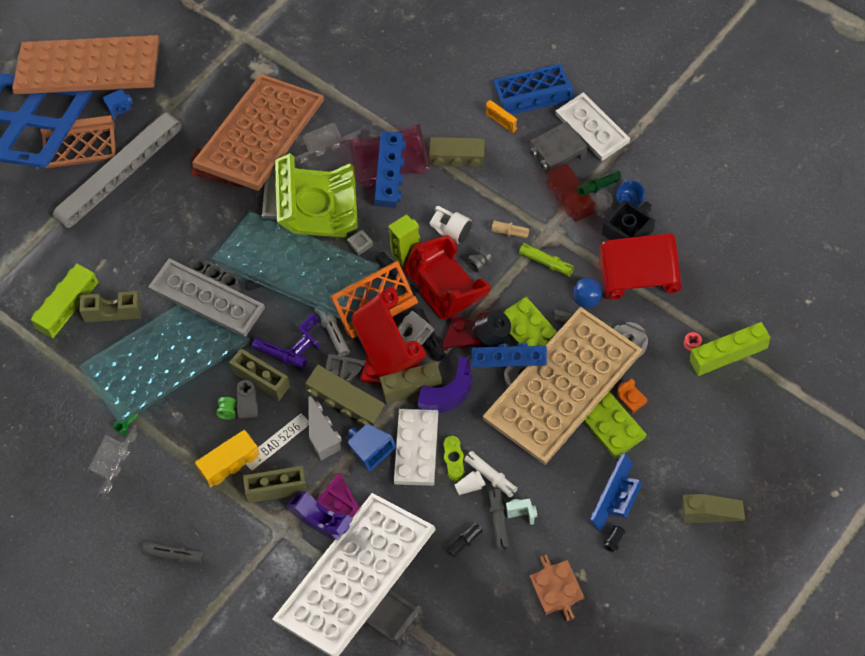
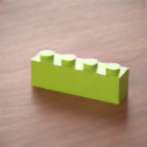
[30,264,99,339]
[689,322,771,376]

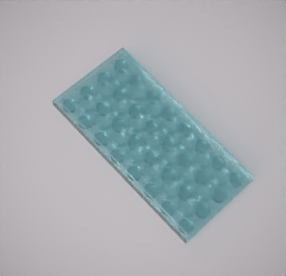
[212,211,380,318]
[79,305,250,422]

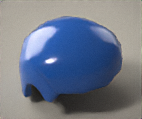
[615,180,645,207]
[573,277,603,308]

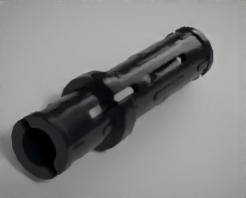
[376,252,421,296]
[414,309,446,361]

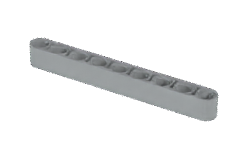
[53,112,182,228]

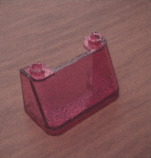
[348,124,430,187]

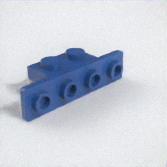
[472,343,547,367]
[590,453,642,531]

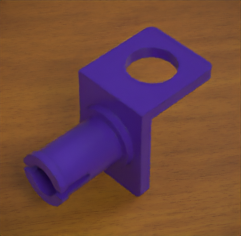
[291,313,321,356]

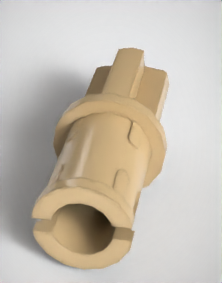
[492,220,529,238]

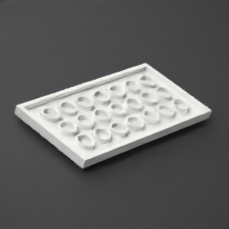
[273,493,436,656]

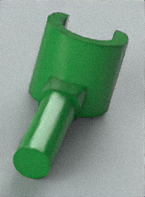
[113,413,138,435]

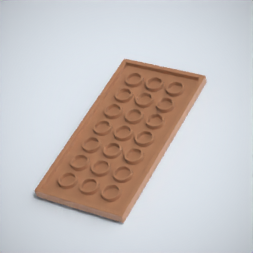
[13,35,160,94]
[192,74,324,191]

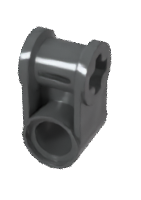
[237,380,258,419]

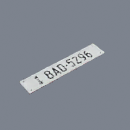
[246,414,309,471]

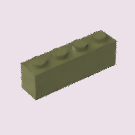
[305,365,385,427]

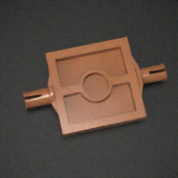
[530,555,584,621]

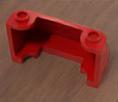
[599,234,682,300]
[404,235,491,320]
[351,286,427,379]

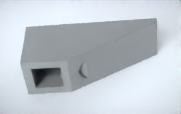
[309,396,342,461]

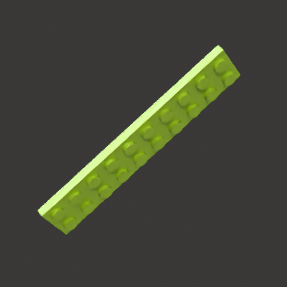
[503,297,647,459]

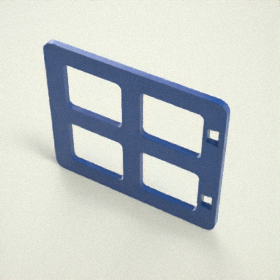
[0,73,93,168]

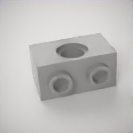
[398,311,435,345]

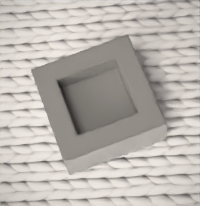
[347,230,373,256]

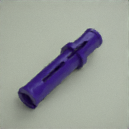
[252,337,308,370]

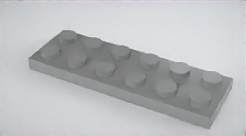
[148,258,265,337]

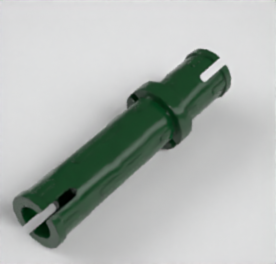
[576,170,622,197]

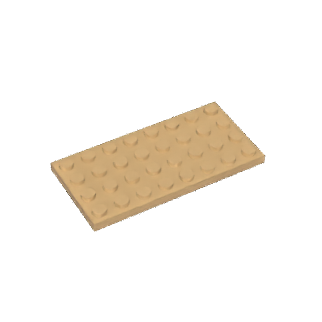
[483,307,643,465]

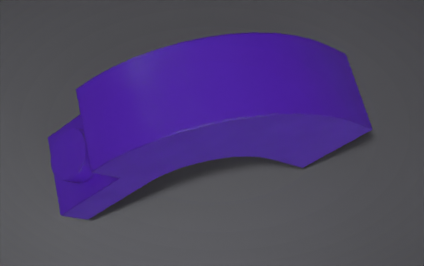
[418,356,472,413]
[286,491,353,540]

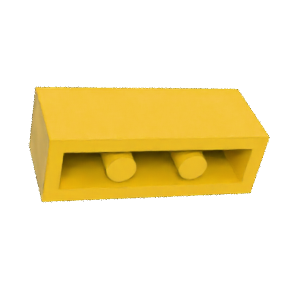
[195,429,260,488]

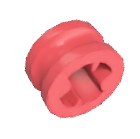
[684,332,702,351]

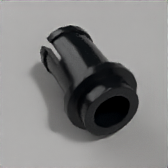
[603,525,626,552]

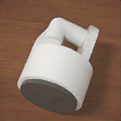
[430,206,472,244]

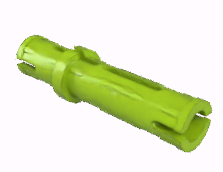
[519,243,574,277]

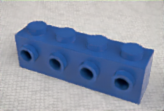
[374,131,406,208]

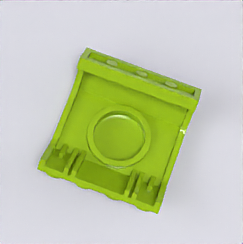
[275,153,358,238]

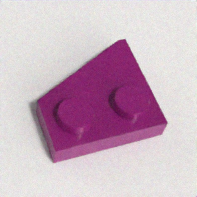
[316,473,360,518]

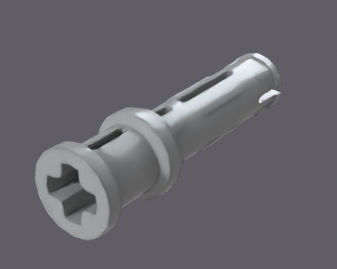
[314,302,350,357]

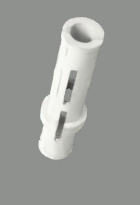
[464,451,518,497]

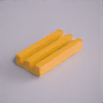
[486,100,517,133]

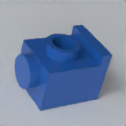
[103,89,133,120]

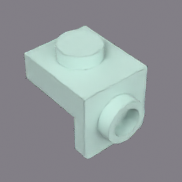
[506,499,537,525]

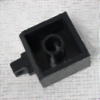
[602,200,656,240]

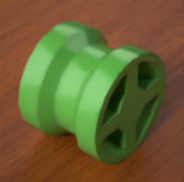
[216,397,237,419]

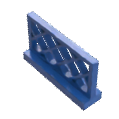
[493,64,573,115]

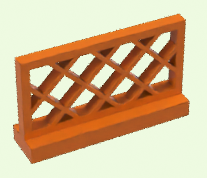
[330,261,418,339]

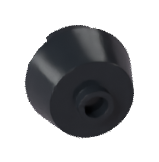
[472,311,511,347]

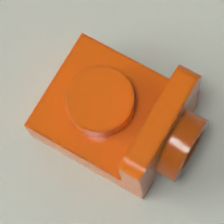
[617,379,648,414]

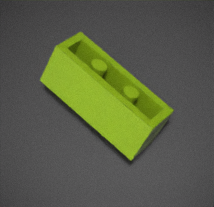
[388,214,420,268]

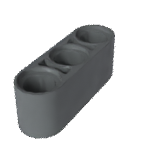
[190,258,241,292]

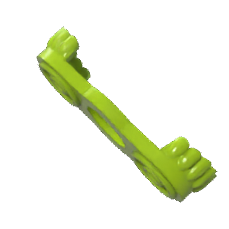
[443,436,465,482]

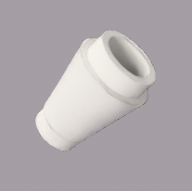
[454,470,486,495]

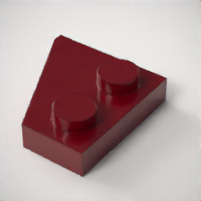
[442,316,484,351]

